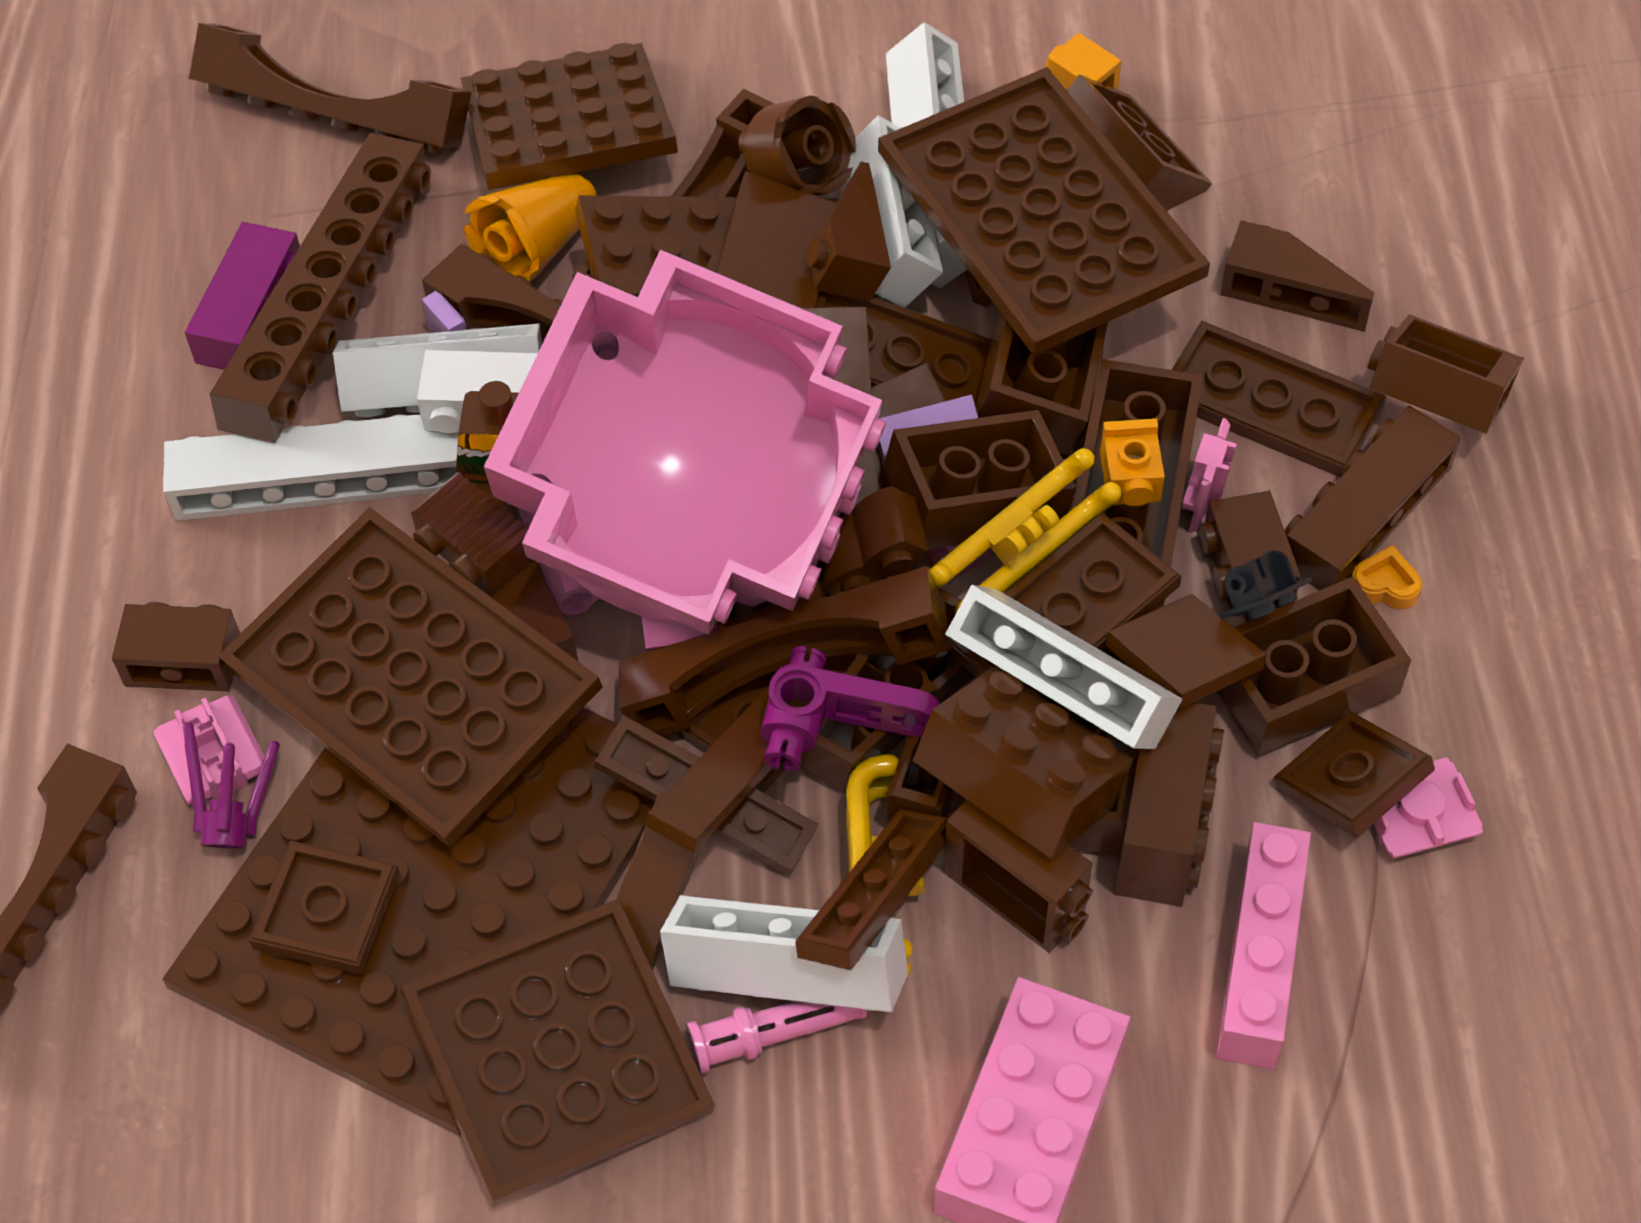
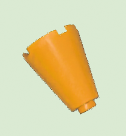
[464,173,596,282]

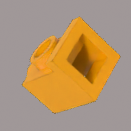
[1100,418,1165,506]

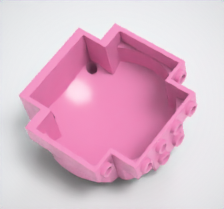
[484,250,887,635]

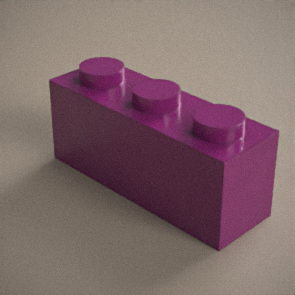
[184,221,300,370]

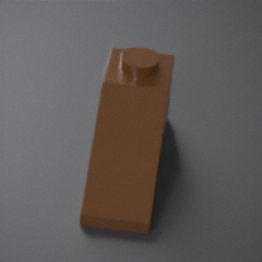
[806,161,891,302]
[1220,220,1375,332]

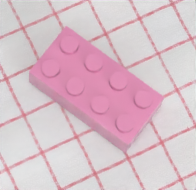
[934,977,1131,1223]

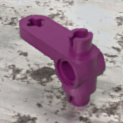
[760,646,940,772]

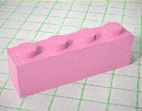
[1216,822,1311,1070]

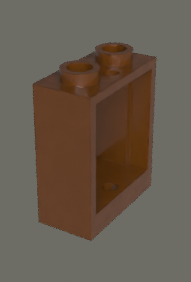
[1368,314,1524,434]
[944,800,1093,954]

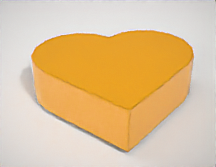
[1352,545,1423,609]

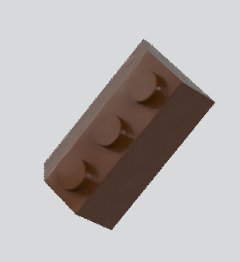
[1067,75,1212,211]

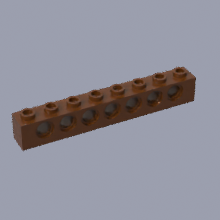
[210,133,431,443]

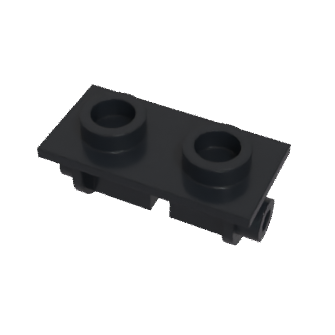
[1220,550,1312,622]

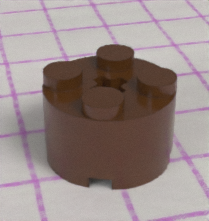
[739,96,856,196]

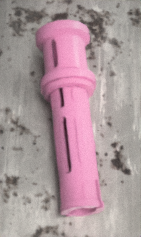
[686,1001,867,1074]

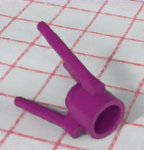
[183,722,280,849]

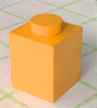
[1046,33,1121,90]

